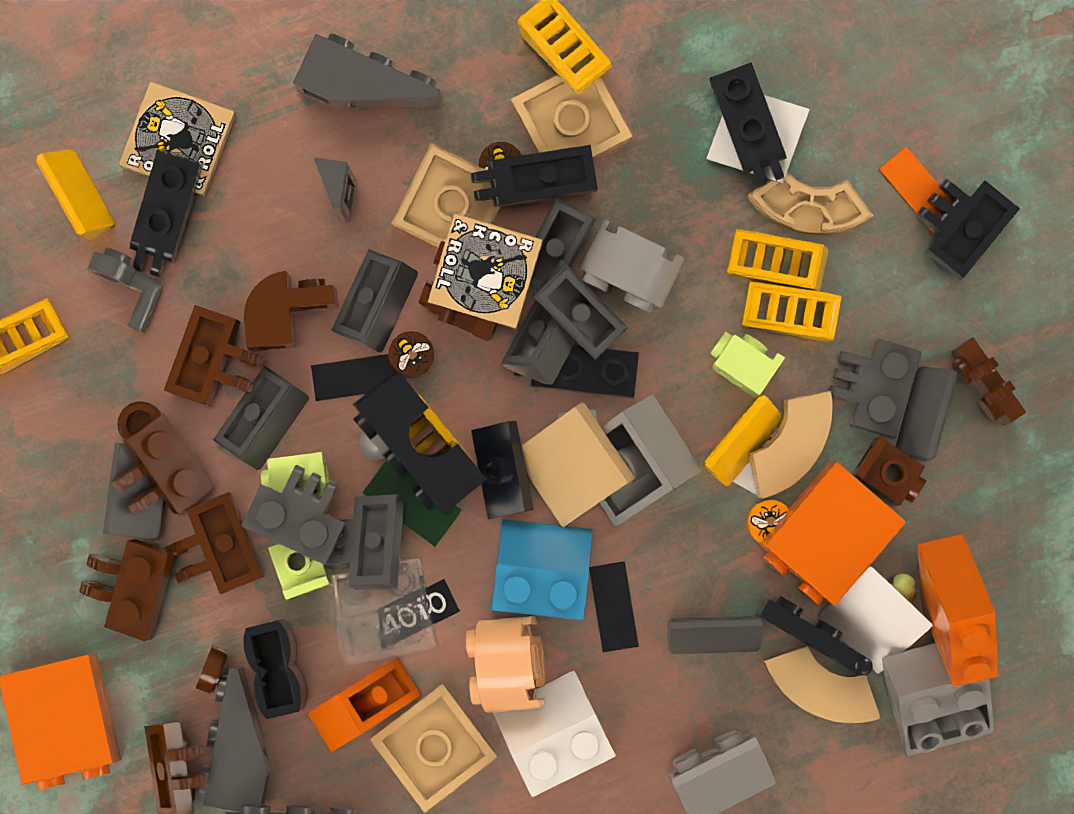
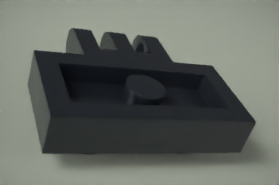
[916,179,1020,280]

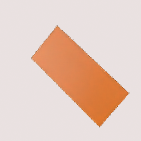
[879,147,951,234]

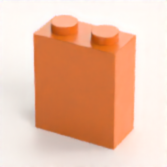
[759,462,906,606]
[917,534,998,687]
[0,653,121,790]

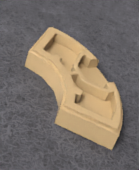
[747,172,873,235]
[749,390,832,499]
[763,646,881,723]

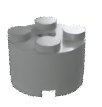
[580,219,686,313]

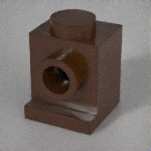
[851,436,926,506]

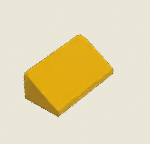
[36,149,115,241]
[702,395,783,486]

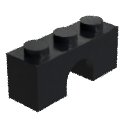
[353,370,487,514]

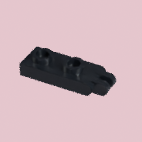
[709,62,787,187]
[471,144,598,207]
[129,150,204,277]
[514,345,639,399]
[756,596,873,675]

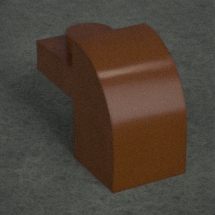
[244,271,338,352]

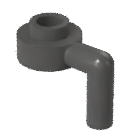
[87,248,162,333]

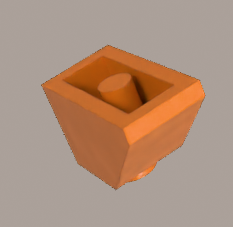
[307,657,421,753]

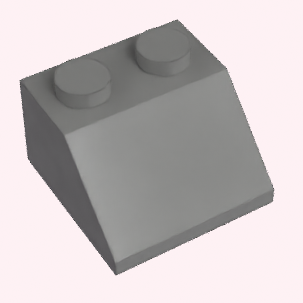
[599,394,703,528]

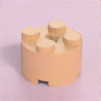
[466,615,545,713]

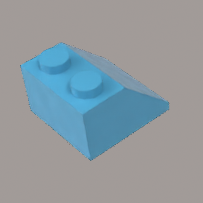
[492,519,593,620]

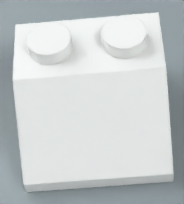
[493,670,616,797]

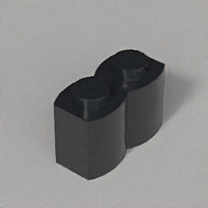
[243,619,307,719]

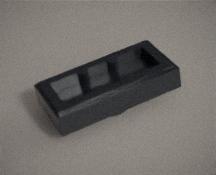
[471,421,534,519]

